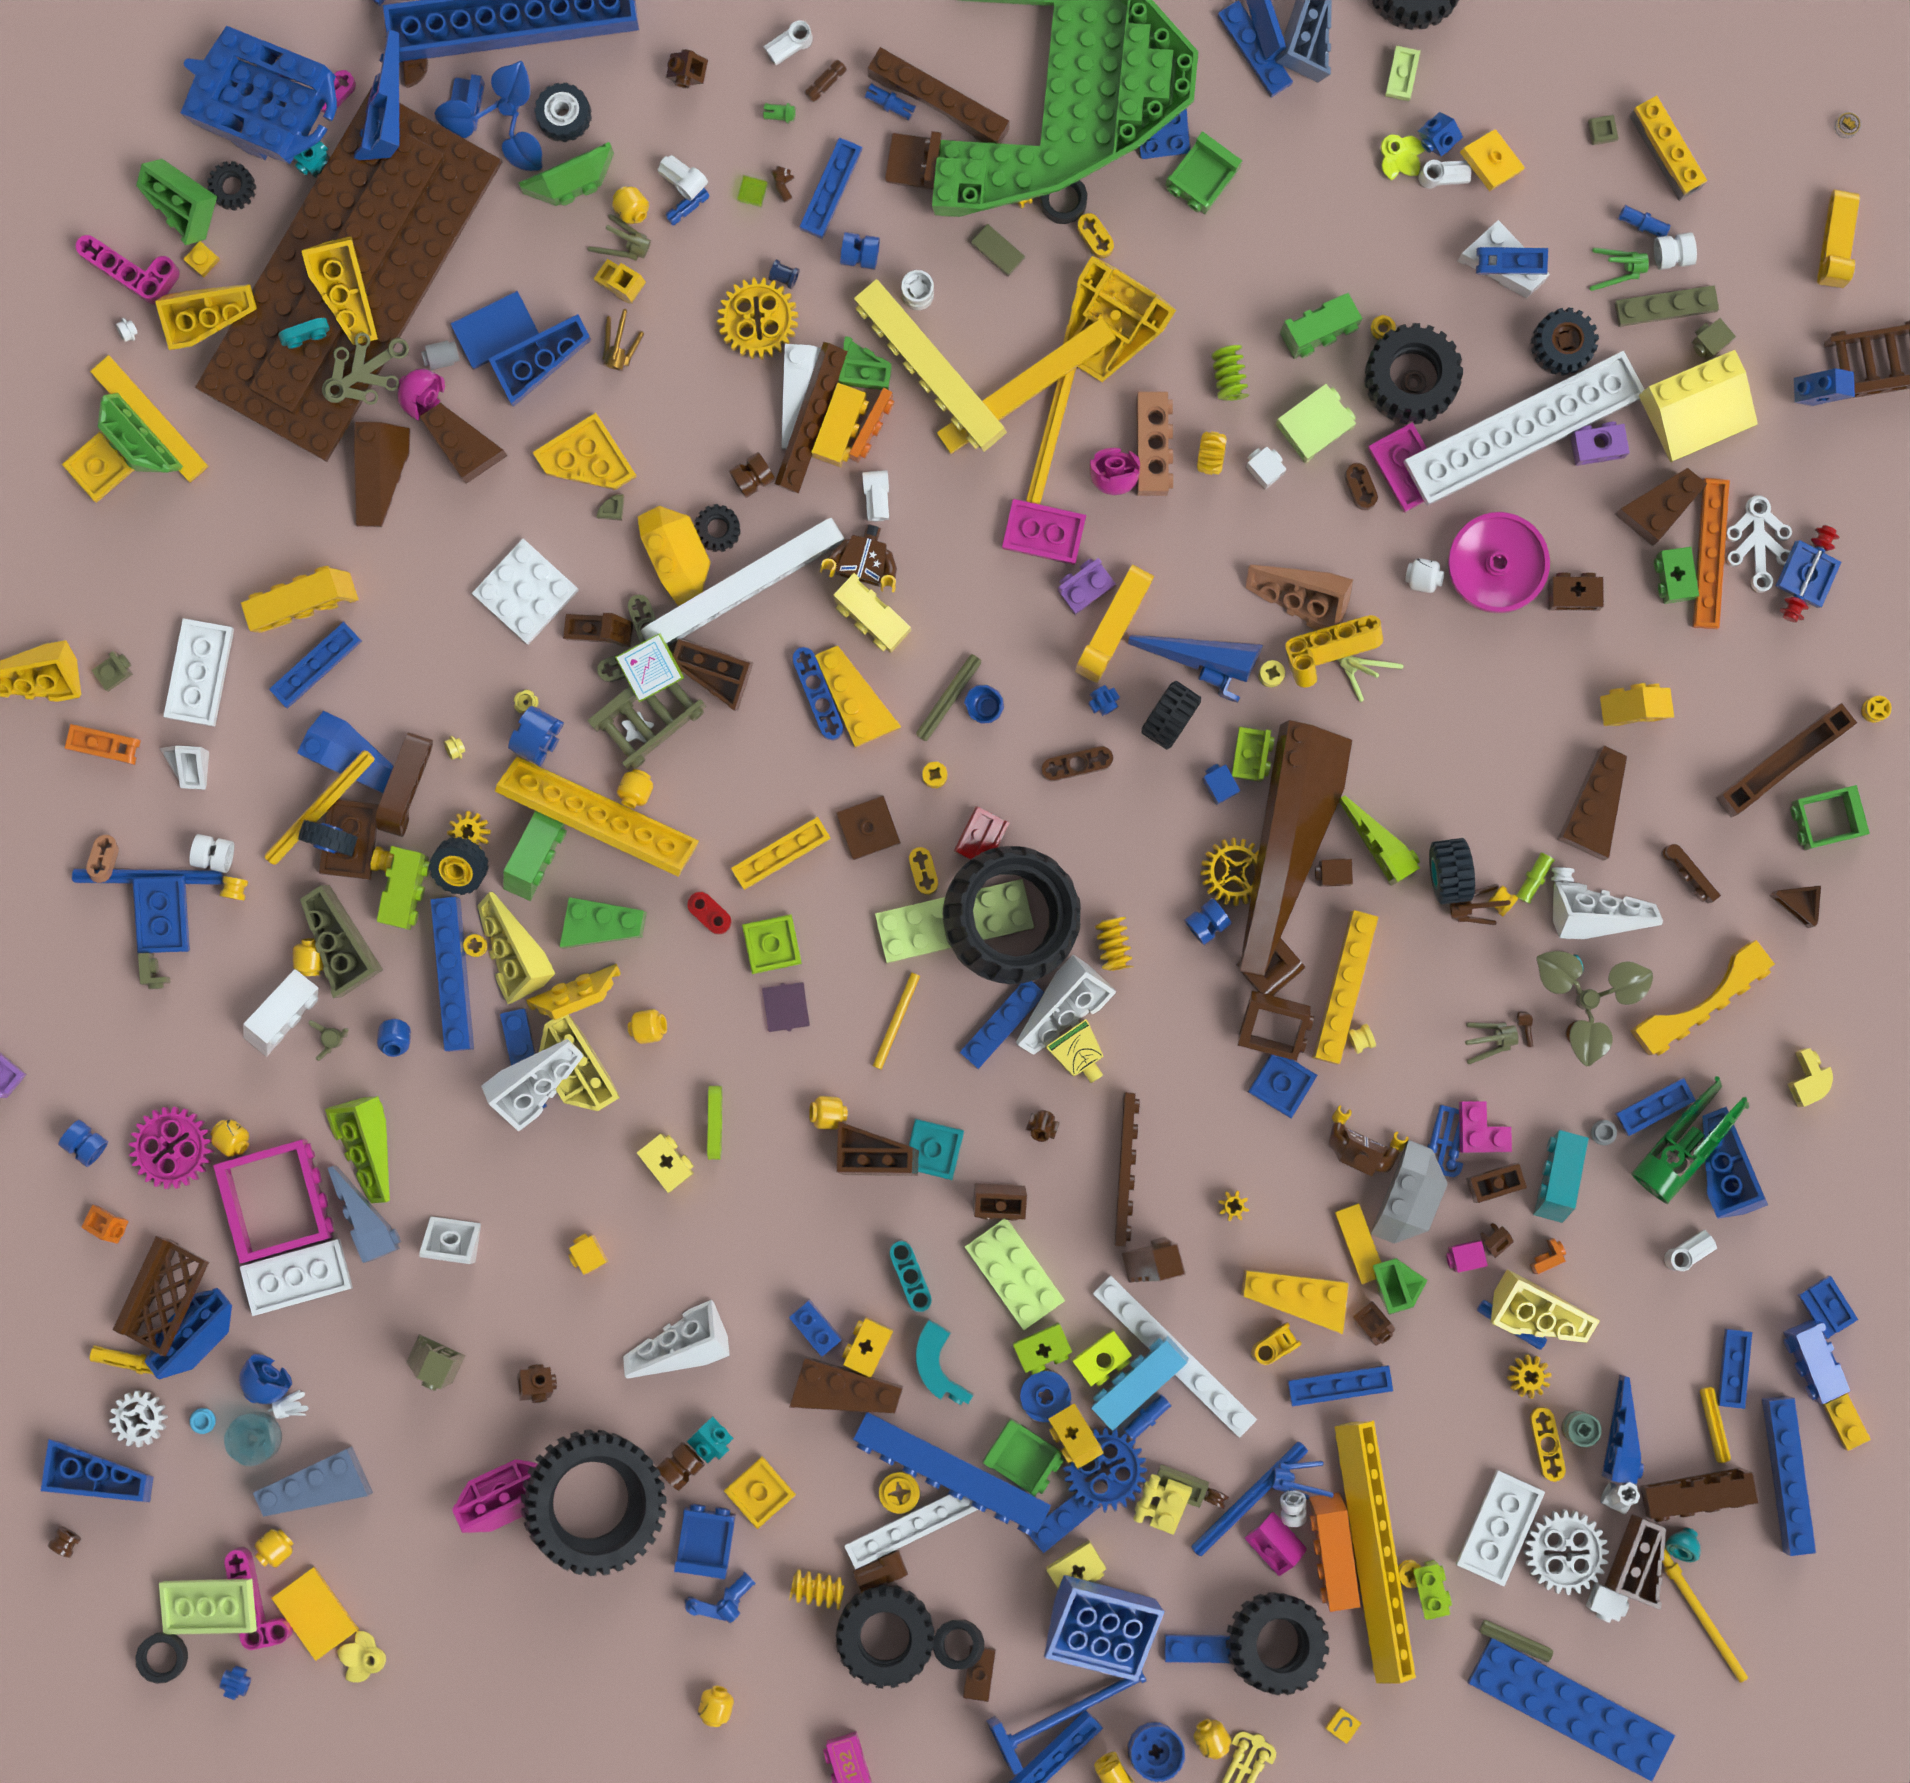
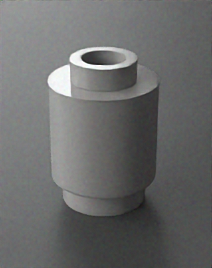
[421,340,460,370]

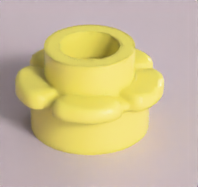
[514,690,539,713]
[444,736,465,760]

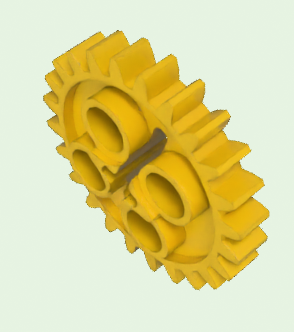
[717,277,799,360]

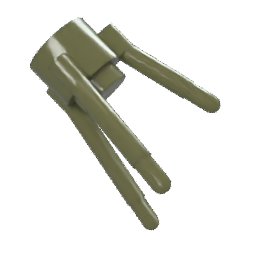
[588,214,651,261]
[308,1020,349,1061]
[1465,1022,1519,1064]

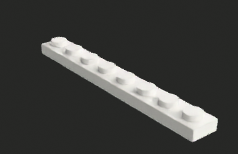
[1093,1275,1257,1438]

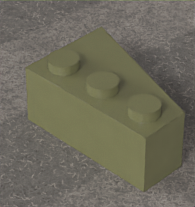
[407,1334,465,1391]

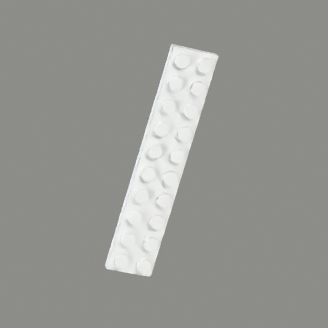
[1404,351,1645,506]

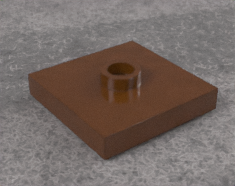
[836,795,901,861]

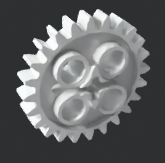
[1524,1509,1609,1595]

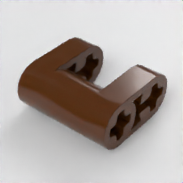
[1236,938,1305,996]

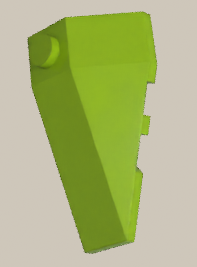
[1339,795,1420,886]
[325,1096,390,1203]

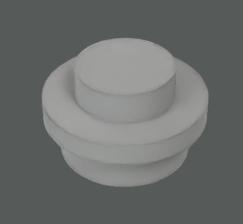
[1591,1120,1617,1145]

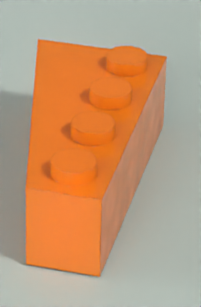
[1309,1492,1360,1612]

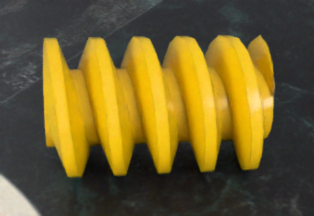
[1095,917,1134,971]
[789,1569,844,1611]

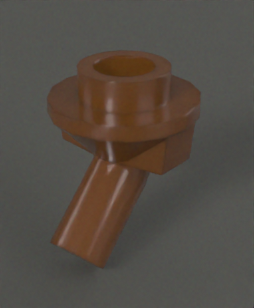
[770,166,795,203]

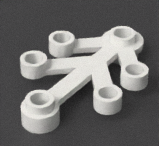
[1726,495,1792,593]

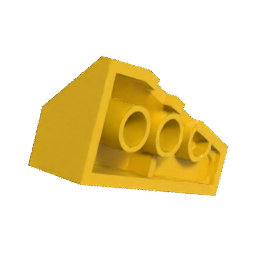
[0,640,81,702]

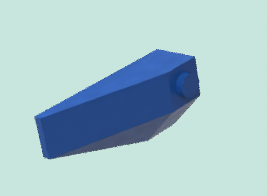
[297,711,394,793]
[1602,1375,1644,1484]

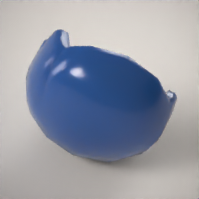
[964,685,1004,724]

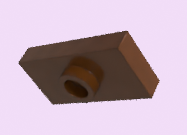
[963,1645,996,1702]

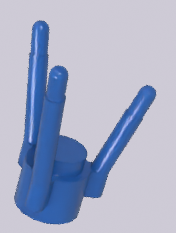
[1269,1461,1334,1500]

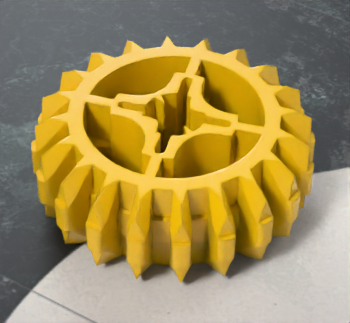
[1200,838,1259,906]

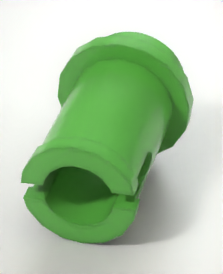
[763,103,796,123]

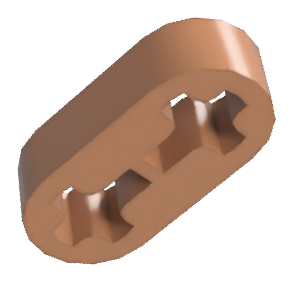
[86,835,119,883]

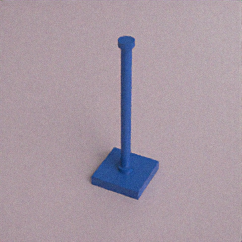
[986,1671,1147,1775]

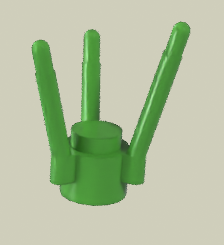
[1589,248,1649,291]

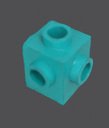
[293,141,330,178]
[686,1416,734,1464]

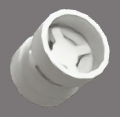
[1280,1491,1307,1527]

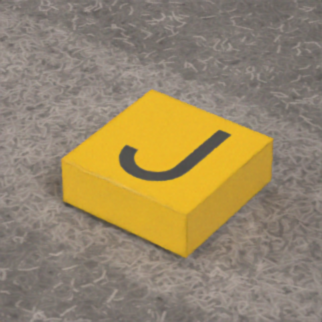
[1325,1707,1362,1744]

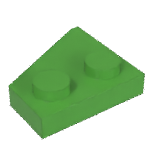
[839,336,892,390]

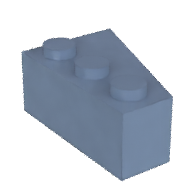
[1275,0,1332,82]

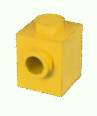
[568,1233,609,1275]

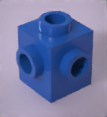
[1418,112,1463,157]

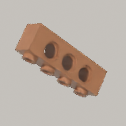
[1137,392,1173,496]

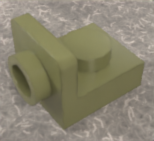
[91,651,133,692]
[138,953,171,989]

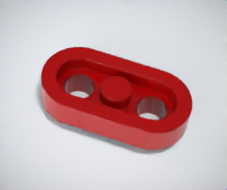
[687,892,732,935]

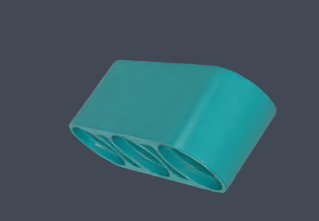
[890,1240,932,1312]

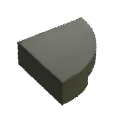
[597,494,624,521]

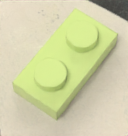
[1385,46,1420,101]

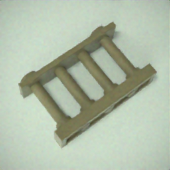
[587,683,706,770]

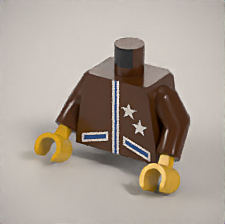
[819,524,897,593]
[1329,1105,1408,1176]

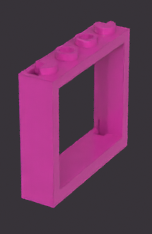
[213,1139,334,1264]

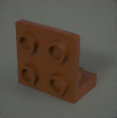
[885,131,942,190]

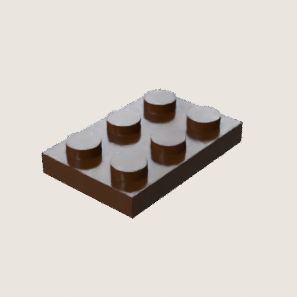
[319,800,379,880]

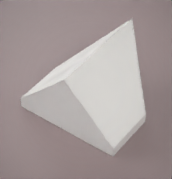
[159,746,209,790]

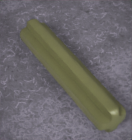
[1479,1620,1553,1662]

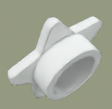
[622,712,654,743]

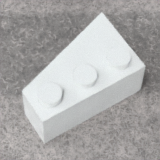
[1458,220,1550,299]
[243,969,319,1057]

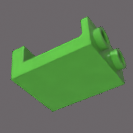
[1165,131,1243,214]
[983,1418,1064,1497]

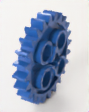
[1064,1428,1147,1513]

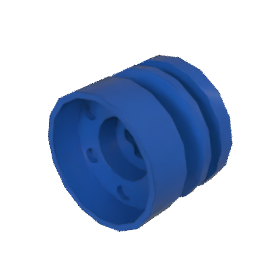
[1128,1722,1185,1782]

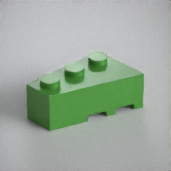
[1280,293,1363,359]

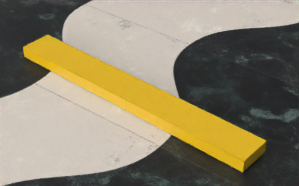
[937,318,1116,454]

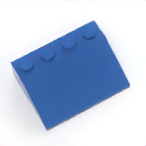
[1044,1575,1165,1681]

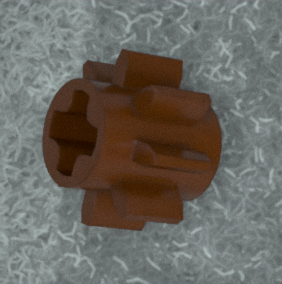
[1026,1110,1060,1142]

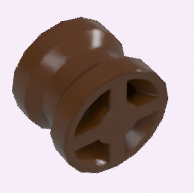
[48,1527,81,1558]

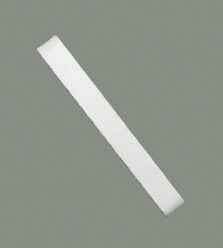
[640,518,845,646]

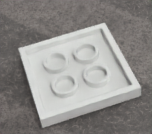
[472,539,579,645]

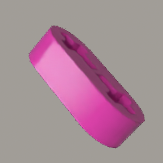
[321,70,356,113]

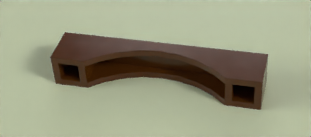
[868,47,1010,144]
[1716,703,1857,817]

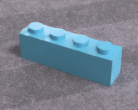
[1092,1336,1189,1431]

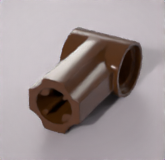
[853,1550,908,1592]

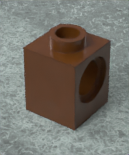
[1315,859,1353,887]

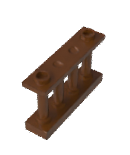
[1824,320,1910,400]

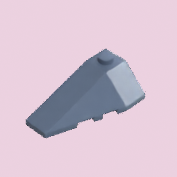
[328,1166,401,1263]

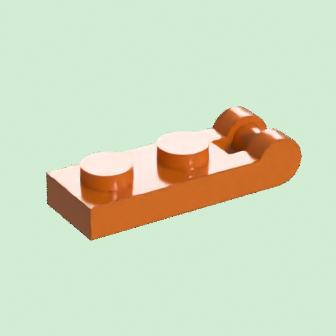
[65,724,141,765]

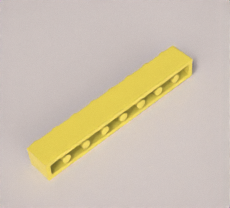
[854,279,1007,452]

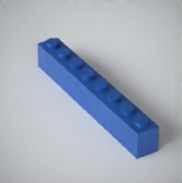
[853,1412,1051,1536]

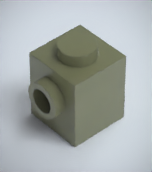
[1692,318,1736,361]

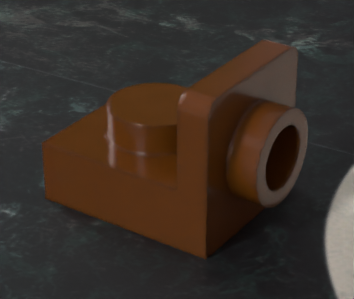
[1353,1301,1395,1346]

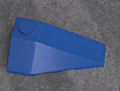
[1702,1106,1768,1219]

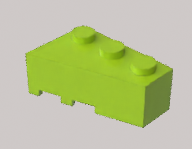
[377,846,430,930]

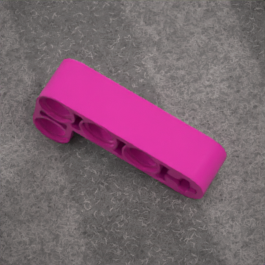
[76,235,180,304]
[225,1547,293,1650]

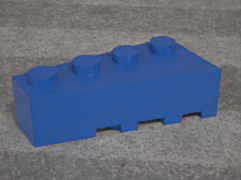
[488,314,591,407]

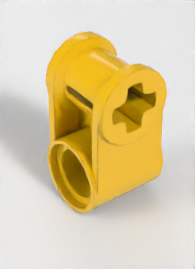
[1251,1322,1302,1365]

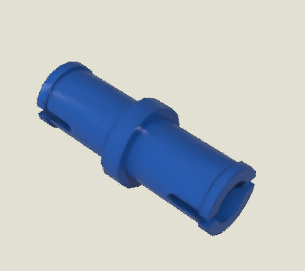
[865,83,916,121]
[1618,205,1671,237]
[1123,1394,1172,1440]

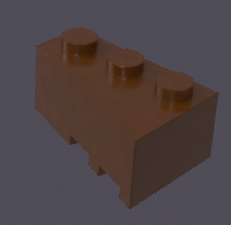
[1615,468,1707,546]
[1604,1514,1666,1610]

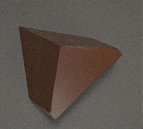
[1770,885,1821,928]

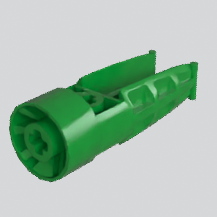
[1631,1076,1750,1204]

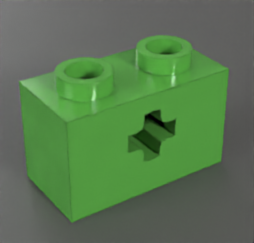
[1654,547,1699,604]

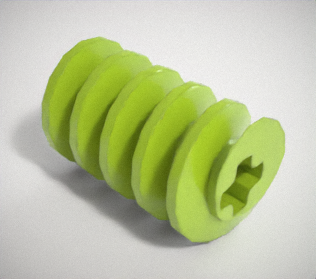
[1211,345,1249,401]

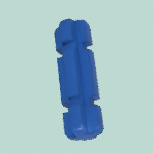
[665,188,709,225]

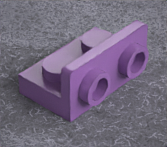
[1058,558,1116,615]

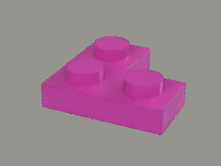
[1459,1101,1512,1153]

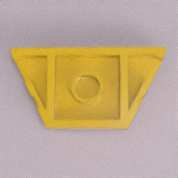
[526,964,621,1020]

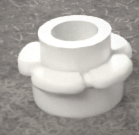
[115,318,138,342]

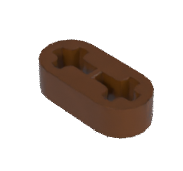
[1345,463,1378,510]

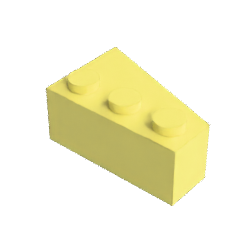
[834,573,911,653]

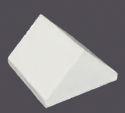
[419,1217,481,1264]

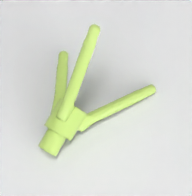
[1337,655,1404,702]

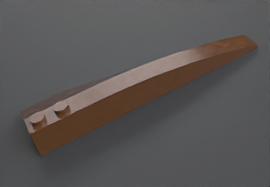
[1239,720,1352,976]

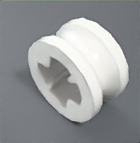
[1551,867,1575,882]

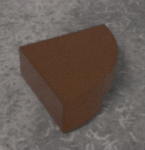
[402,58,428,88]

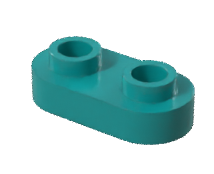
[278,318,330,349]

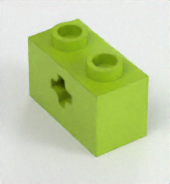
[1013,1323,1072,1375]

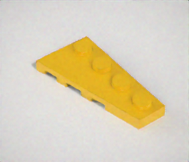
[815,645,901,748]

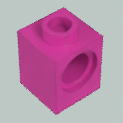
[1446,1240,1488,1273]

